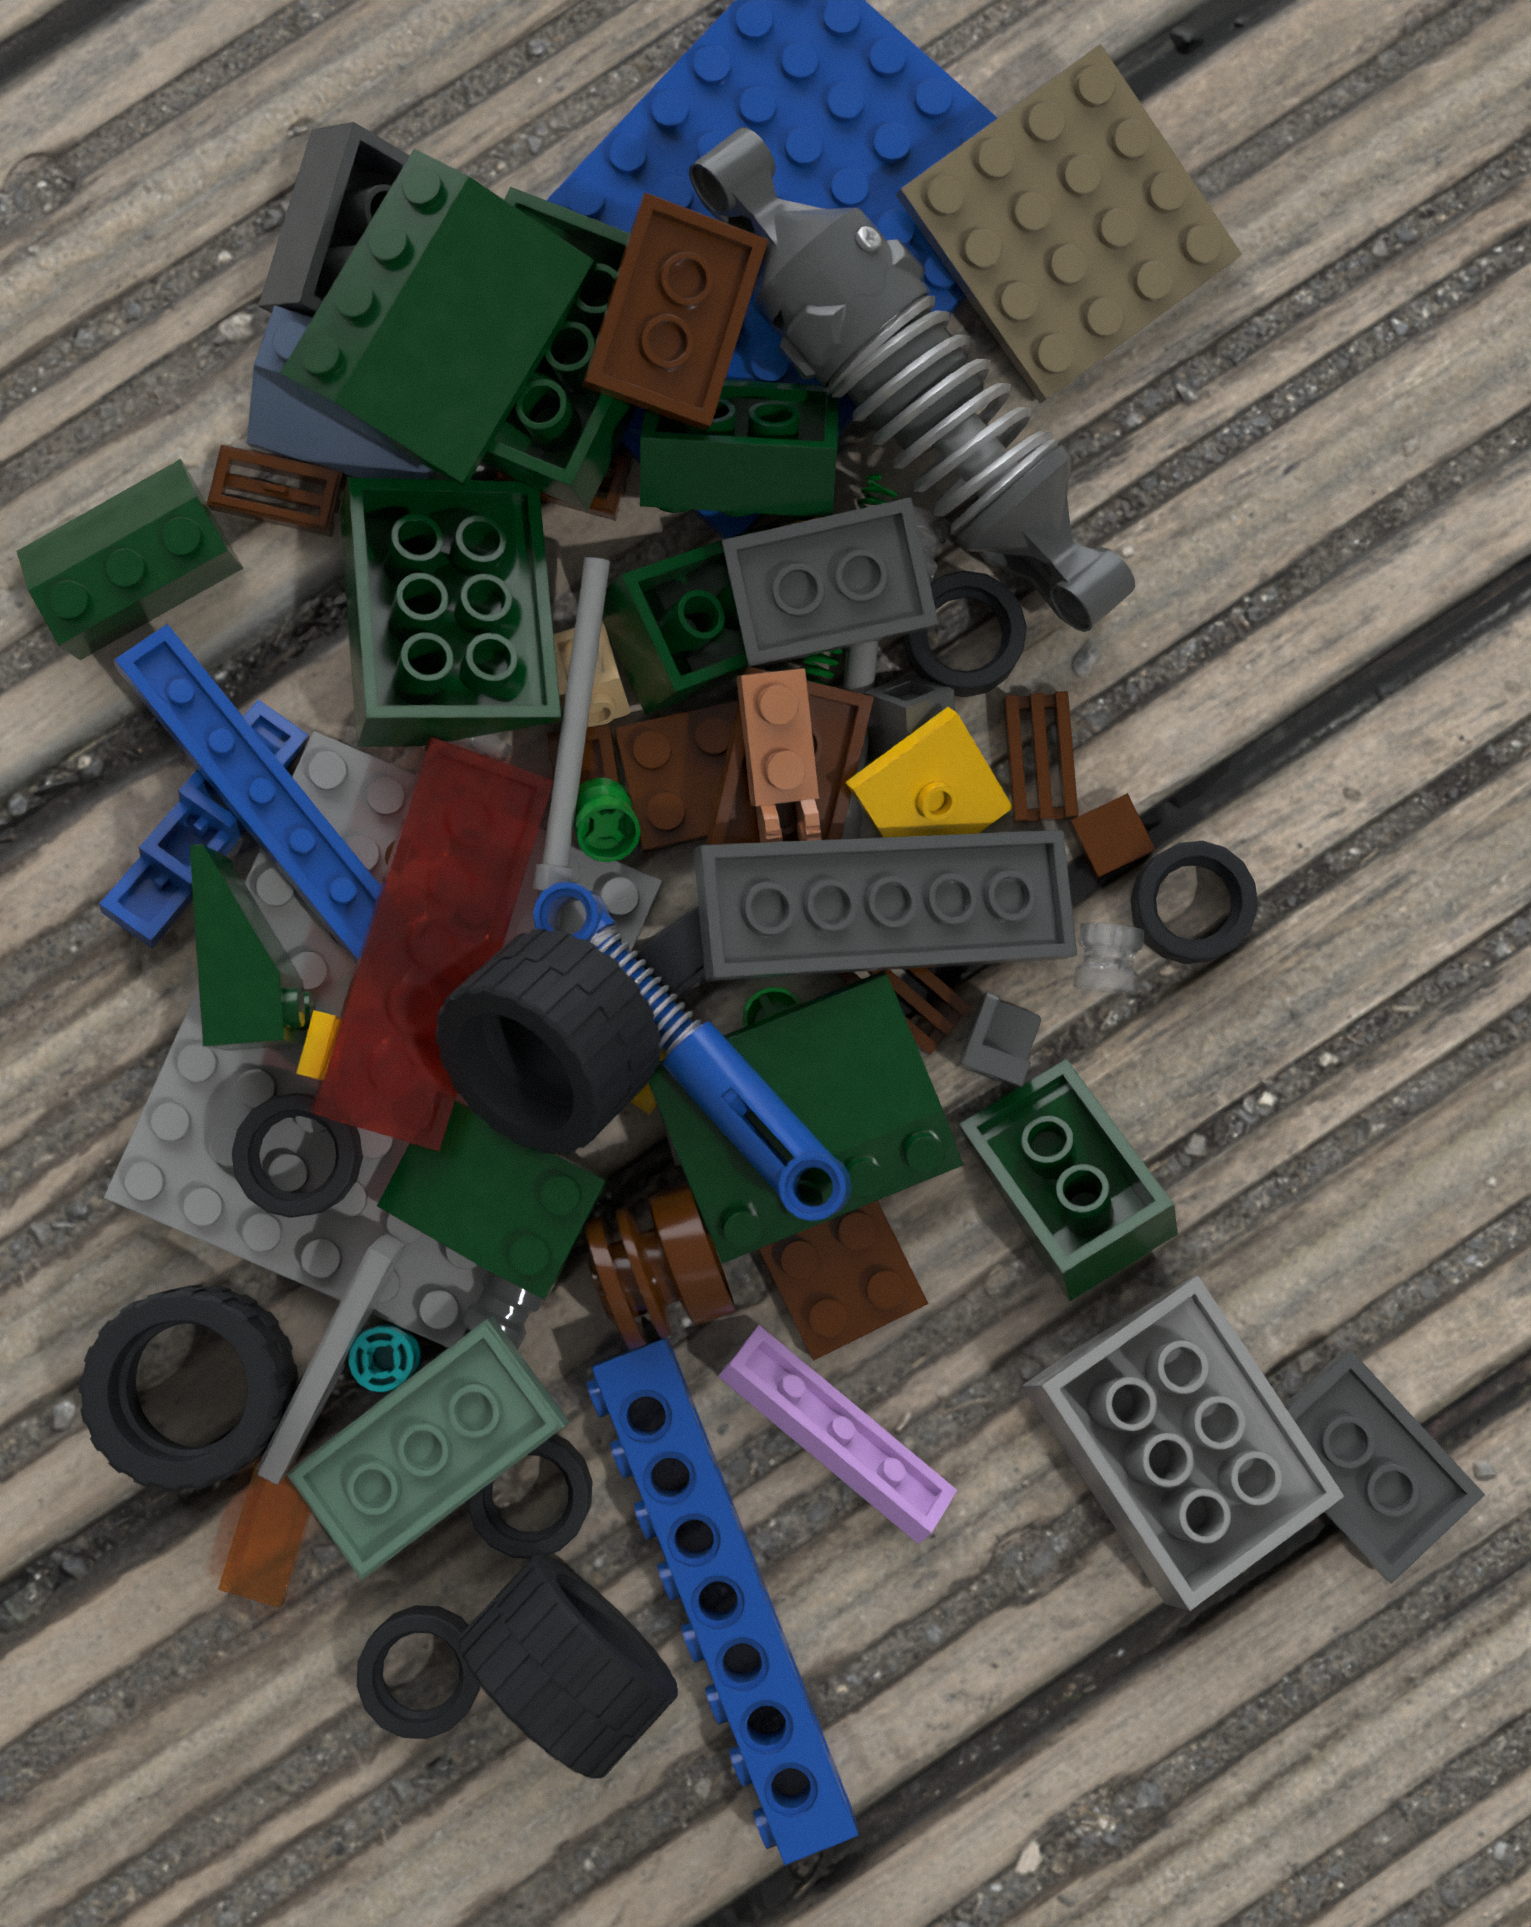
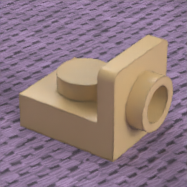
[553,621,631,727]

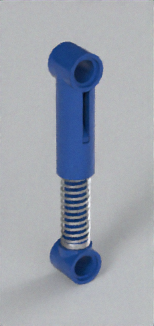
[533,882,852,1221]

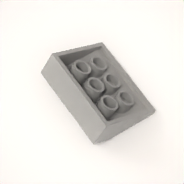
[1022,1276,1344,1611]

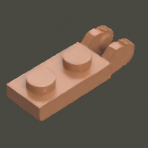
[737,668,821,843]

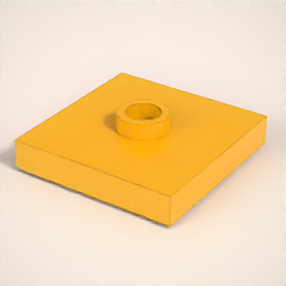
[845,706,1013,838]

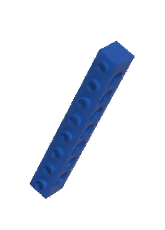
[586,1336,859,1865]

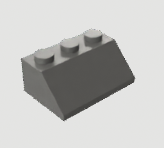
[258,122,410,317]

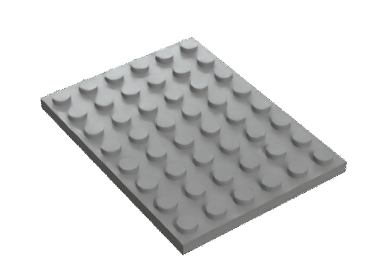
[104,731,663,1348]

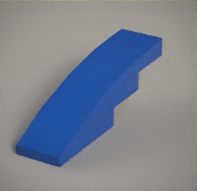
[99,699,309,949]

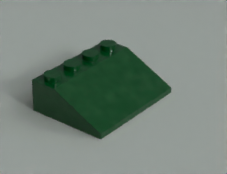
[280,149,597,487]
[482,186,637,511]
[340,477,561,747]
[649,970,964,1264]

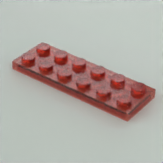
[309,737,554,1151]

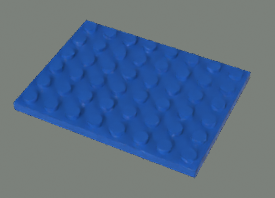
[546,0,998,539]

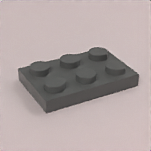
[722,497,939,668]
[1284,1348,1485,1584]

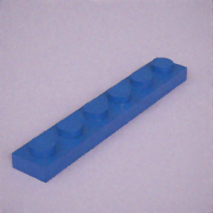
[114,624,409,965]

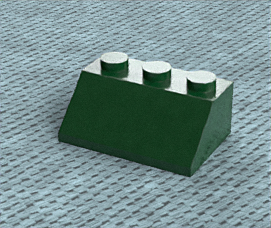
[640,380,839,520]
[16,459,243,660]

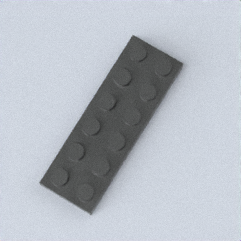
[693,830,1077,981]

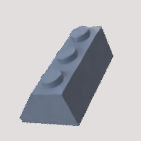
[247,306,436,479]

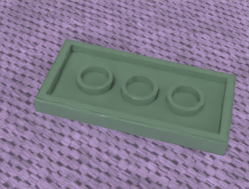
[286,1316,570,1580]

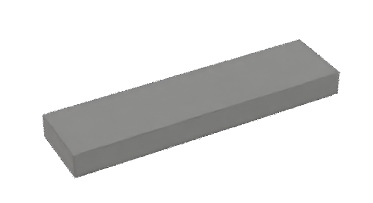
[257,1234,407,1485]

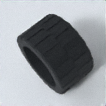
[435,929,661,1154]
[78,1284,298,1492]
[459,1555,678,1779]

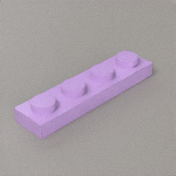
[718,1325,957,1544]

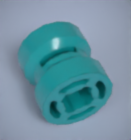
[349,1322,423,1392]

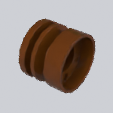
[585,1184,736,1350]

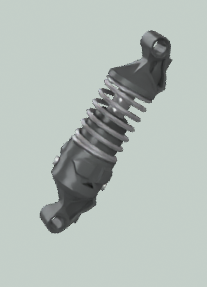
[689,127,1135,632]

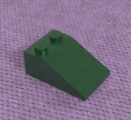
[602,521,780,715]
[190,844,316,1051]
[959,1058,1178,1301]
[377,1091,609,1300]

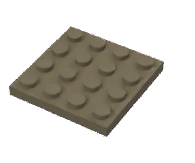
[896,43,1242,404]

